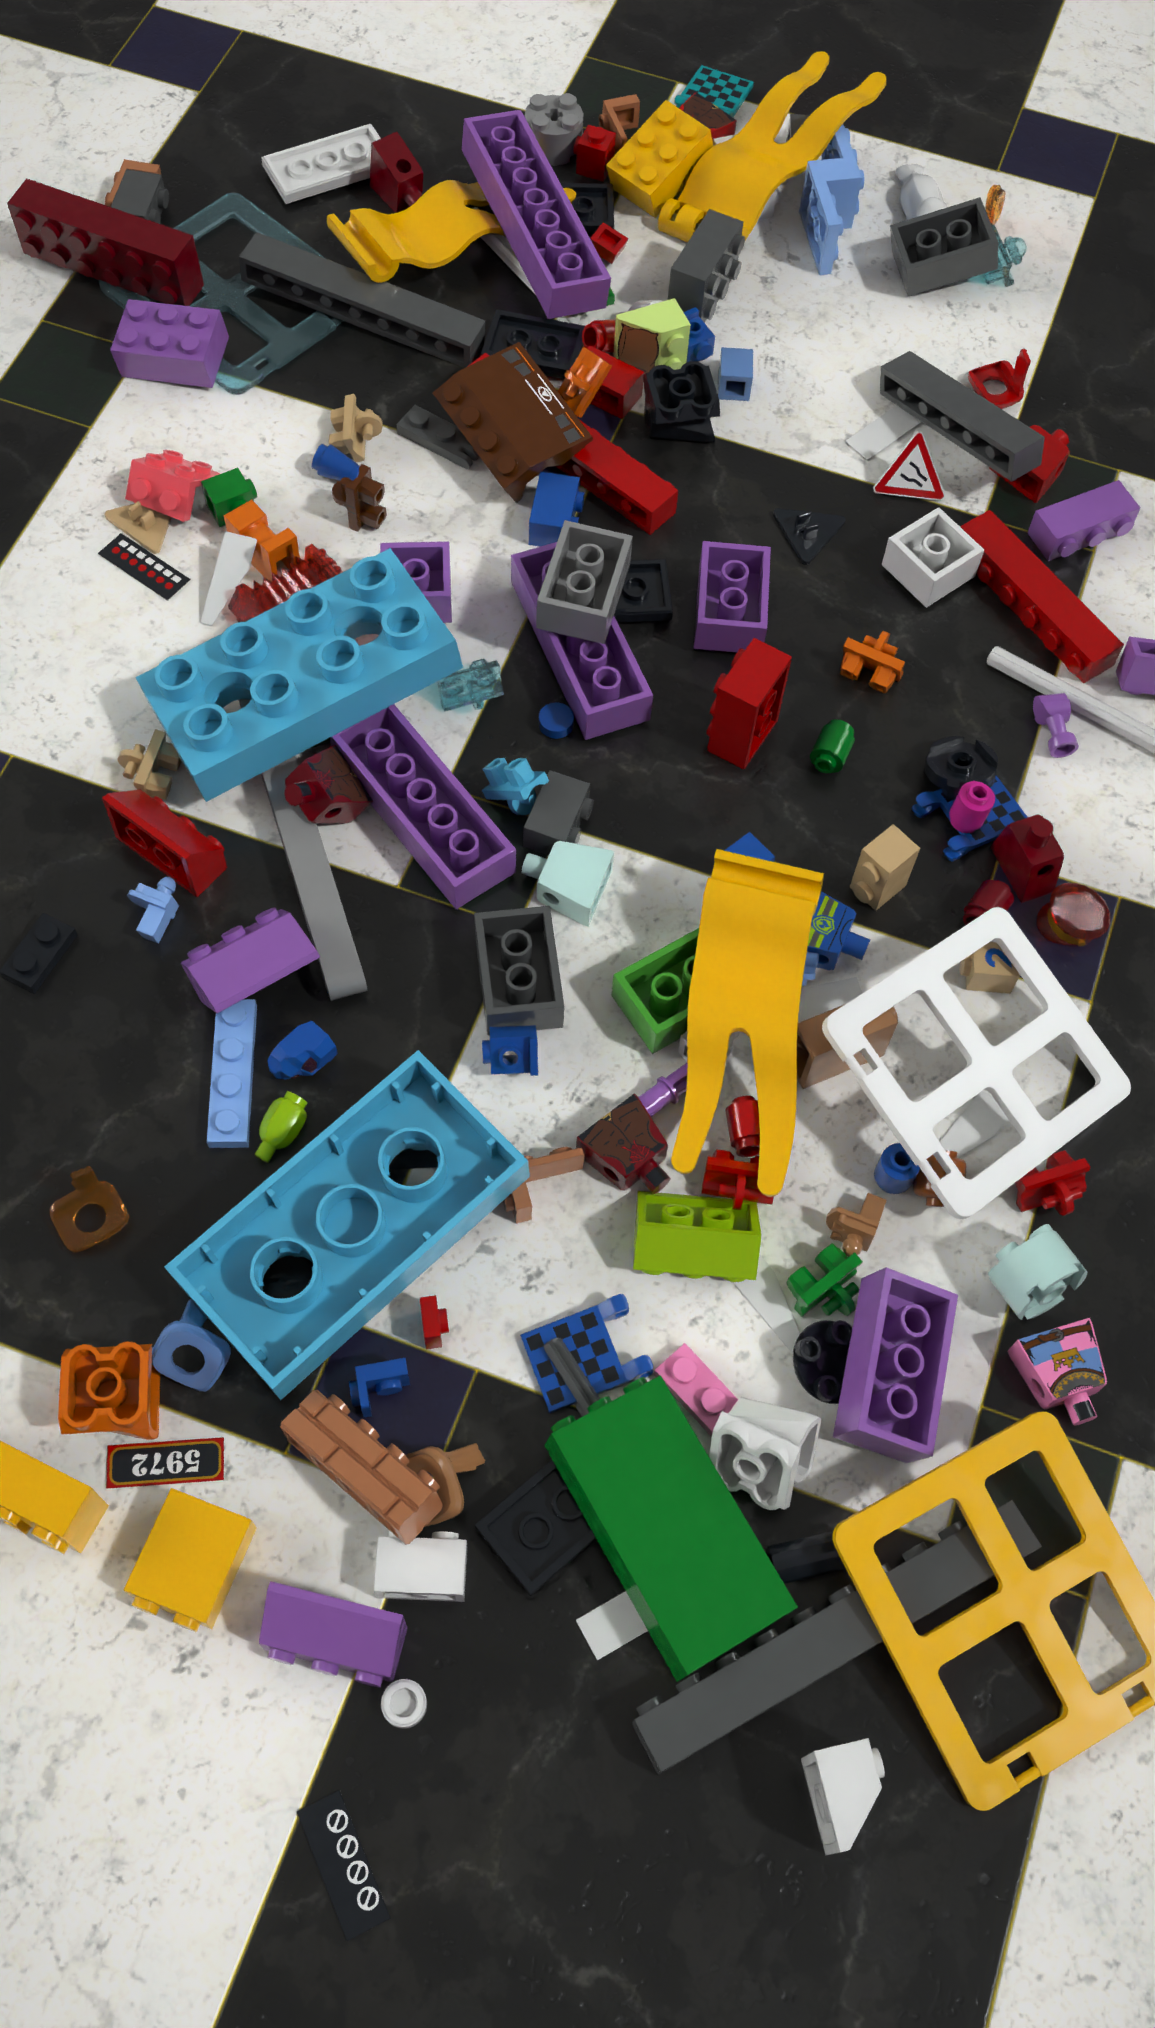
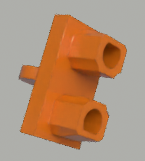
[558,347,612,418]
[840,631,905,693]

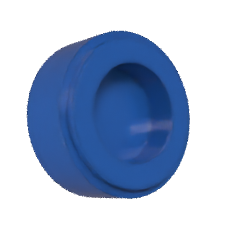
[539,702,574,739]

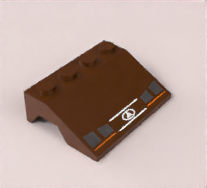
[433,342,593,503]

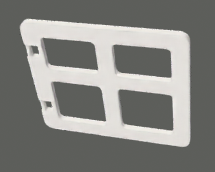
[822,907,1131,1219]

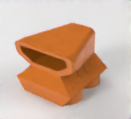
[58,1341,160,1440]

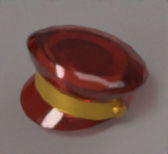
[1037,883,1111,946]

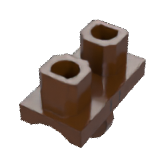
[332,464,387,532]

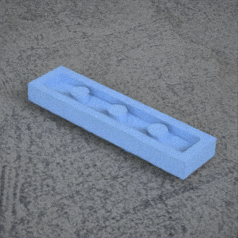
[207,999,257,1148]

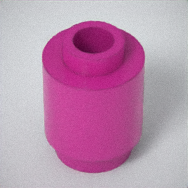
[949,781,995,833]

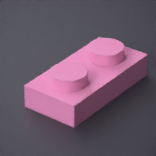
[654,1343,738,1436]

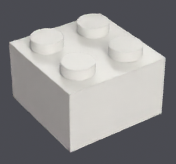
[882,507,984,608]

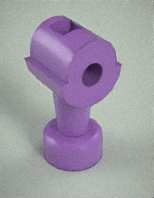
[1033,693,1079,758]

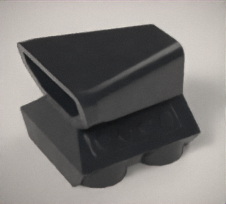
[643,361,720,443]

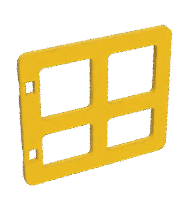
[832,1412,1155,1811]

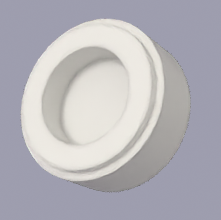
[381,1679,427,1729]

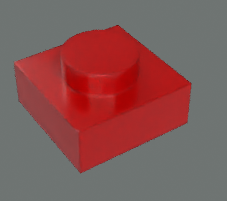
[590,222,629,264]
[420,1295,449,1350]

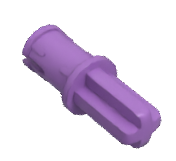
[638,1062,688,1117]

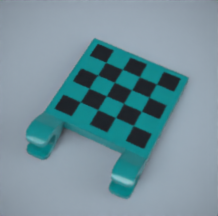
[674,65,754,117]

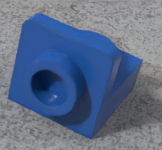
[349,1358,410,1418]

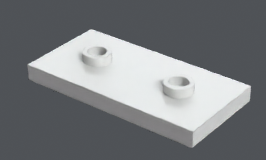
[261,124,381,204]

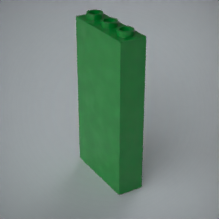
[544,1375,798,1682]

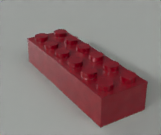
[7,178,204,306]

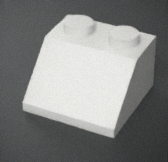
[801,1738,885,1855]

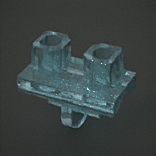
[983,224,1027,287]
[437,659,504,712]

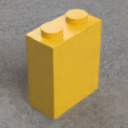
[124,1488,257,1632]

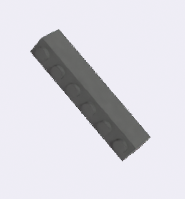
[880,351,1045,482]

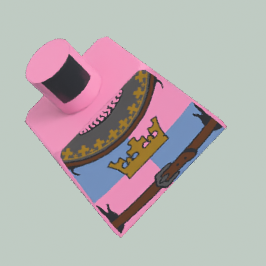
[1007,1318,1107,1426]

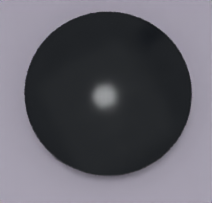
[793,1320,852,1404]

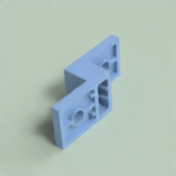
[799,124,864,275]

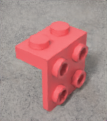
[125,450,220,522]

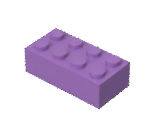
[833,1267,958,1463]

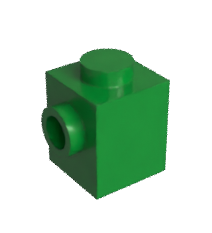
[201,467,257,527]

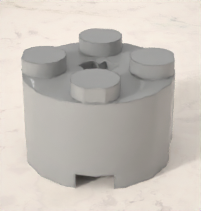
[525,93,584,166]

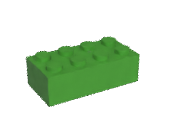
[611,928,699,1054]

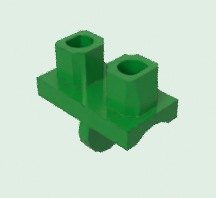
[786,1243,863,1317]

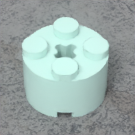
[988,1224,1088,1320]

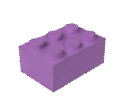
[110,299,229,388]
[694,541,771,652]

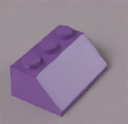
[181,907,320,1013]
[259,1581,407,1687]

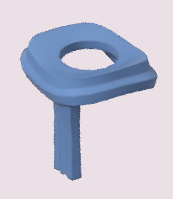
[152,1299,231,1392]

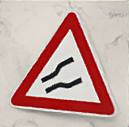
[873,431,945,501]

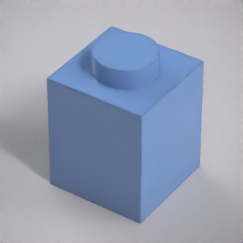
[718,347,753,401]

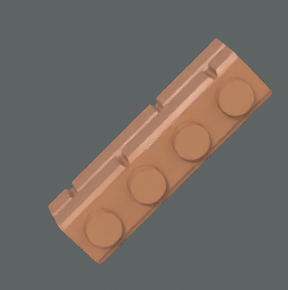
[280,1390,443,1545]

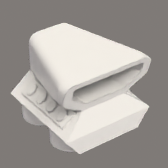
[709,1397,821,1510]

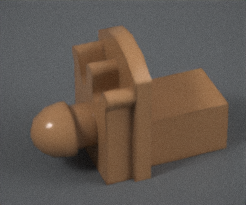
[826,1193,887,1257]

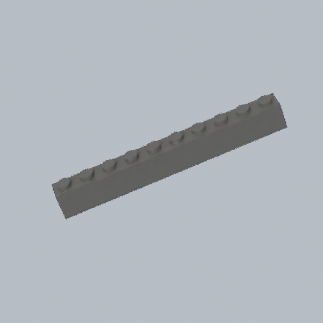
[632,1500,1042,1775]

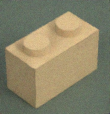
[850,824,920,911]

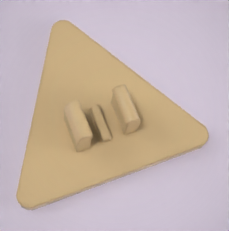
[105,501,172,554]

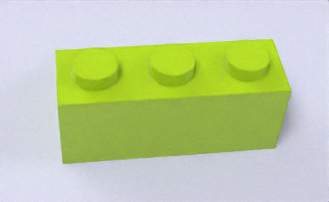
[633,1191,761,1282]

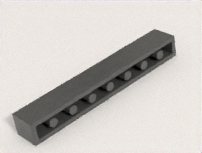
[239,232,486,368]

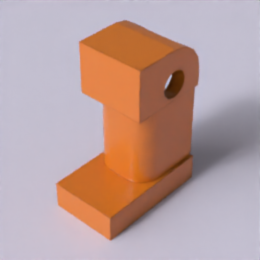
[224,499,302,591]

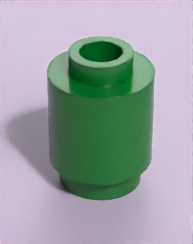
[810,719,855,773]

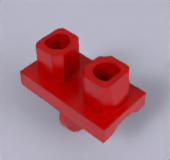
[701,1149,774,1210]
[1015,1150,1090,1216]

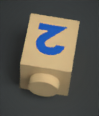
[960,942,1020,994]

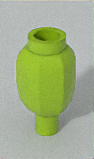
[255,1091,308,1163]

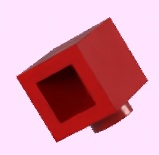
[573,124,616,182]

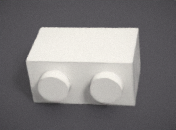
[374,1531,467,1602]

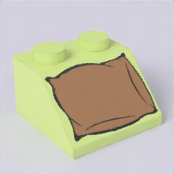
[613,298,691,374]

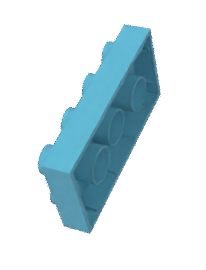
[136,548,463,802]
[164,1050,530,1400]

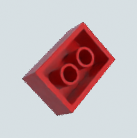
[706,638,792,770]

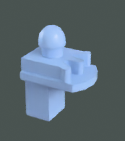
[127,877,179,944]

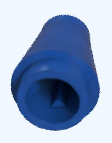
[311,444,360,481]

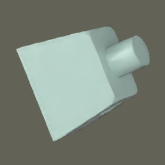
[521,841,614,927]

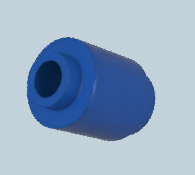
[874,1143,920,1194]

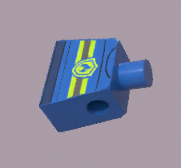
[807,891,871,970]

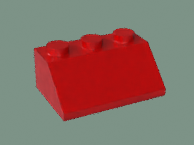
[102,789,227,897]

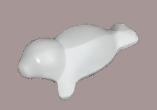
[896,164,947,220]

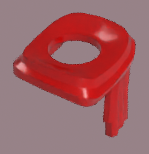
[968,349,1031,409]

